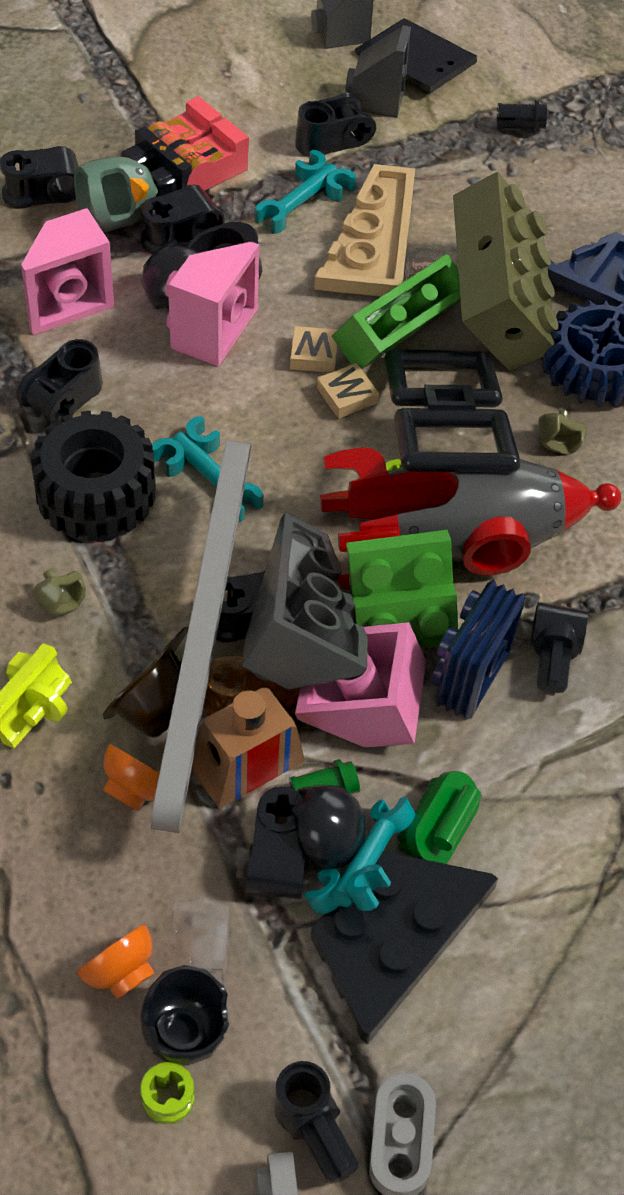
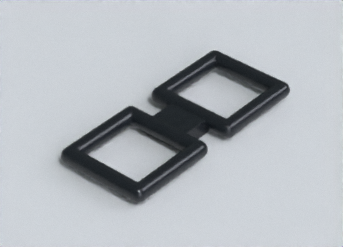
[385,349,521,473]

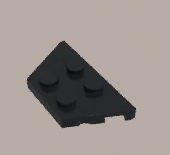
[311,851,498,1044]

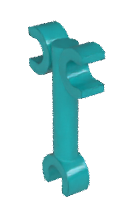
[255,150,357,234]
[152,416,264,522]
[305,797,416,914]

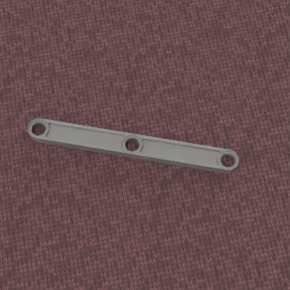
[151,440,251,833]

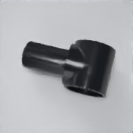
[530,602,588,696]
[275,1061,359,1184]

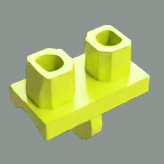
[0,643,72,749]

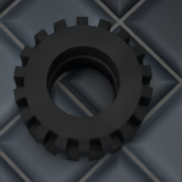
[31,410,156,541]

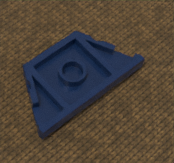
[547,232,624,307]

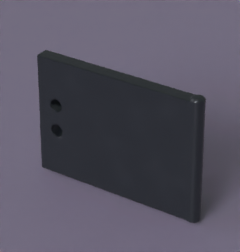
[355,18,477,93]

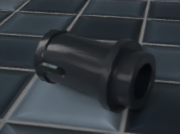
[497,100,547,133]

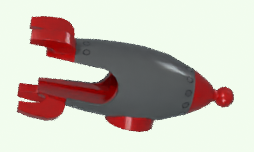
[320,447,621,590]

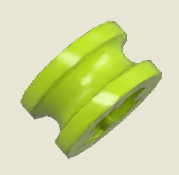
[140,1062,195,1124]

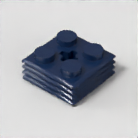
[430,580,525,720]

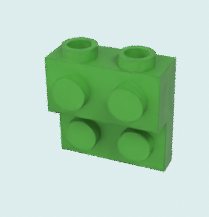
[346,529,458,648]

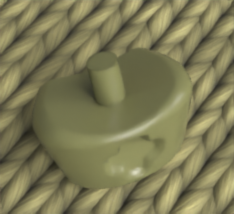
[538,410,587,455]
[32,569,86,616]

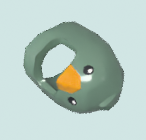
[74,156,158,233]

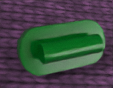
[397,771,482,864]

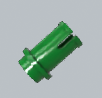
[289,759,360,799]

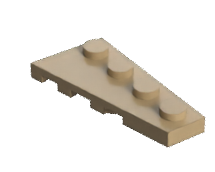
[314,164,415,297]

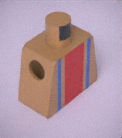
[191,688,304,809]

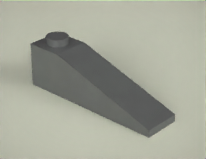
[242,512,368,689]

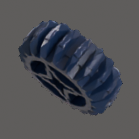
[541,298,624,408]

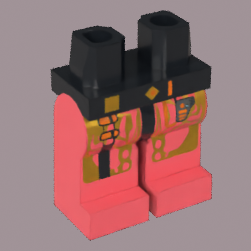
[121,96,249,197]

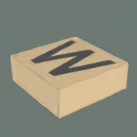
[290,326,338,373]
[316,363,379,419]

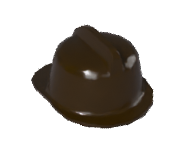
[103,626,189,738]

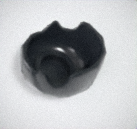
[141,245,198,310]
[292,785,365,869]
[140,965,229,1065]

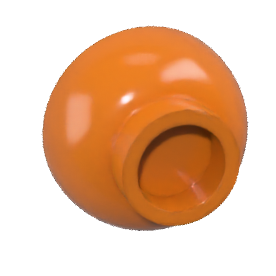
[102,743,159,812]
[75,924,155,1000]

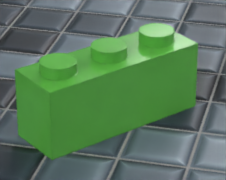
[331,254,461,370]

